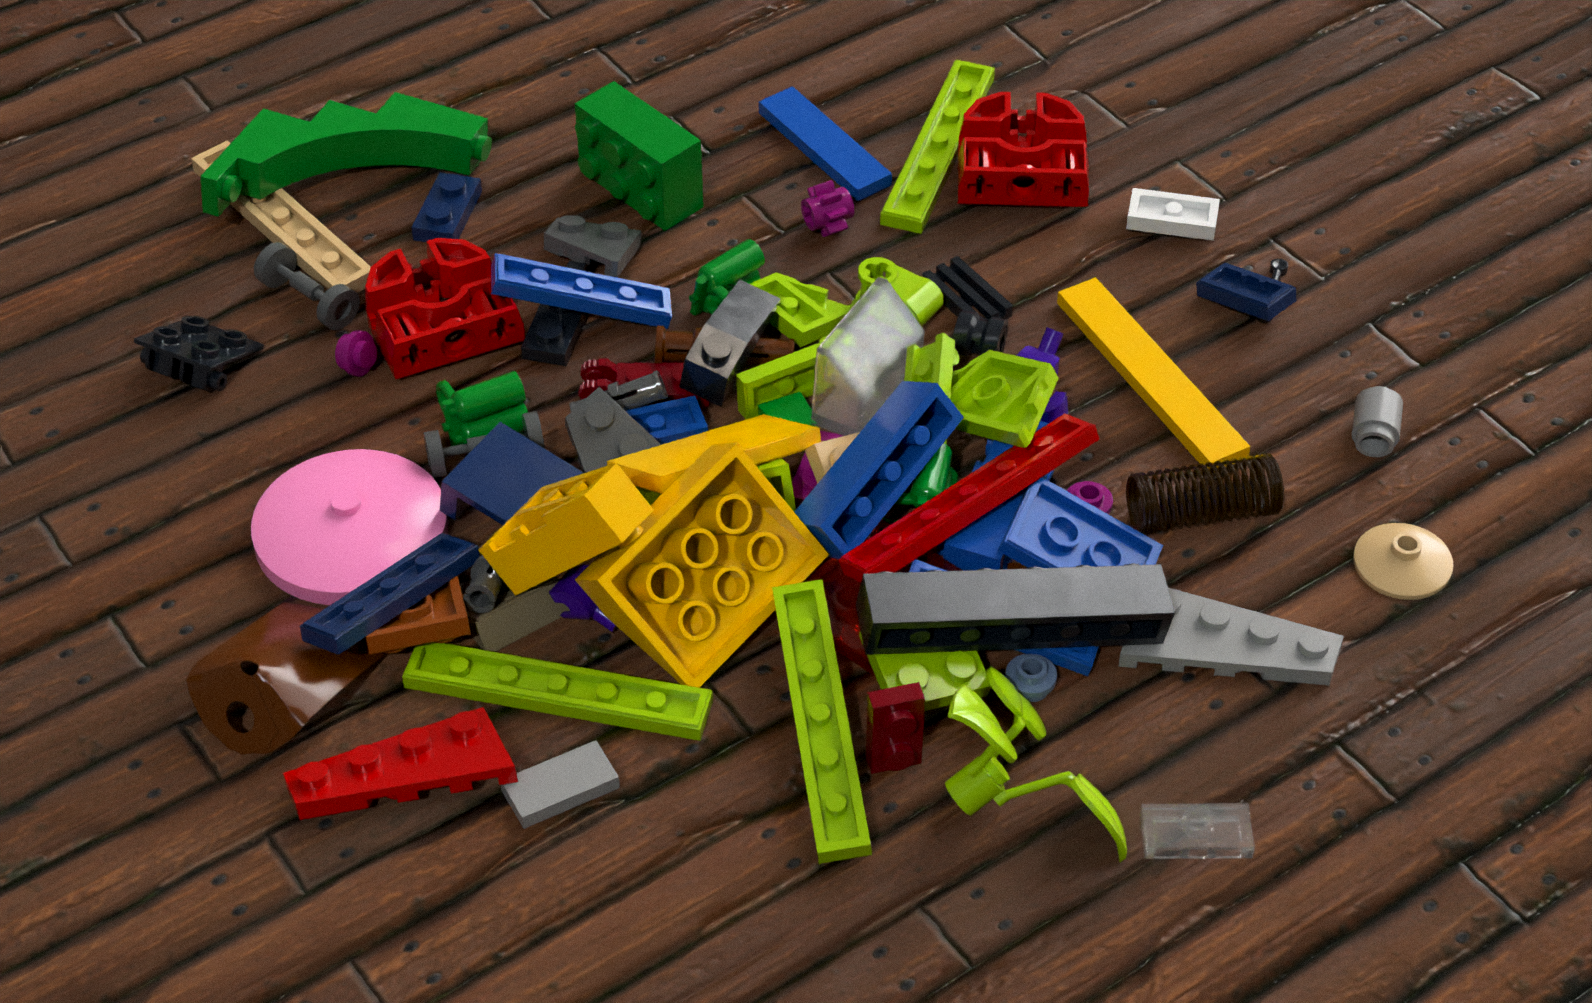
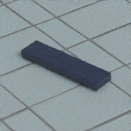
[299,533,480,655]

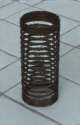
[1126,453,1284,535]

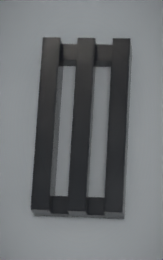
[922,256,1013,320]

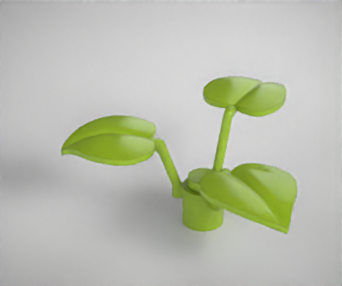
[945,666,1127,863]

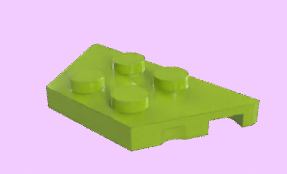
[950,350,1058,448]

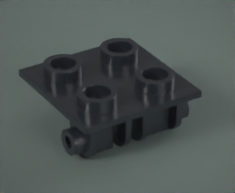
[134,316,264,393]

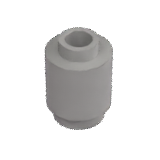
[1352,386,1403,457]

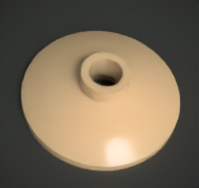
[1353,523,1453,600]

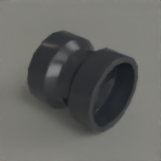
[952,310,1009,356]

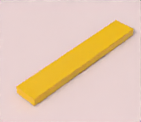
[1057,277,1250,470]

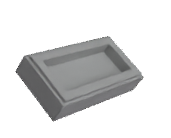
[501,740,620,829]

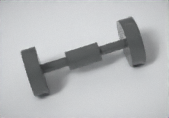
[254,242,360,330]
[423,411,545,479]

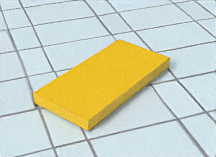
[607,414,821,494]

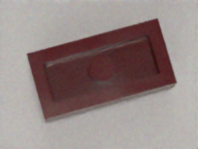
[866,682,925,774]

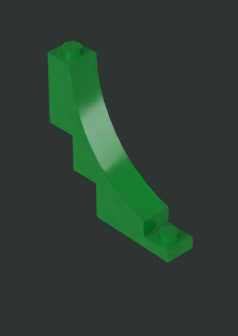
[200,92,492,217]

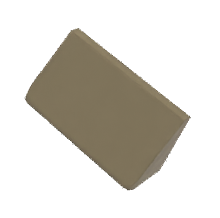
[465,576,570,652]

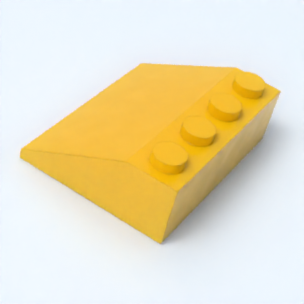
[575,442,829,688]

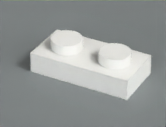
[1126,188,1220,241]

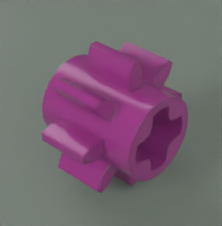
[801,180,855,237]

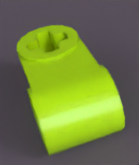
[855,257,944,335]

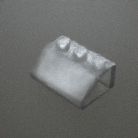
[811,277,925,436]

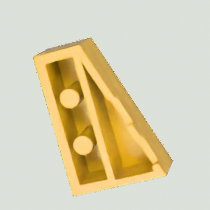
[478,463,654,596]

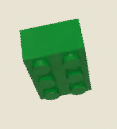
[574,81,703,231]

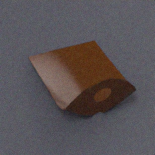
[186,602,387,755]

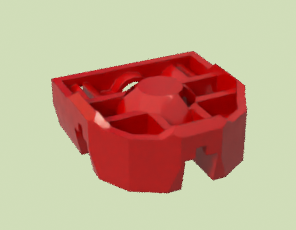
[958,92,1089,207]
[365,238,525,380]

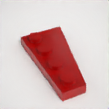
[283,707,518,820]

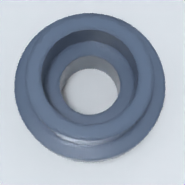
[1005,654,1057,702]

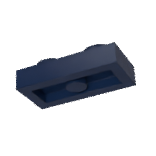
[411,172,482,243]

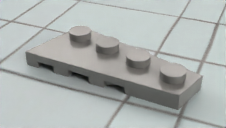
[1118,587,1344,685]

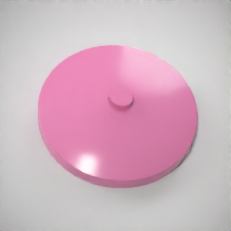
[251,449,448,605]

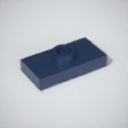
[1196,262,1297,321]

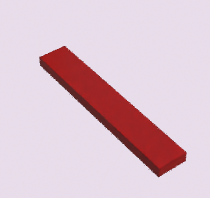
[838,413,1100,583]

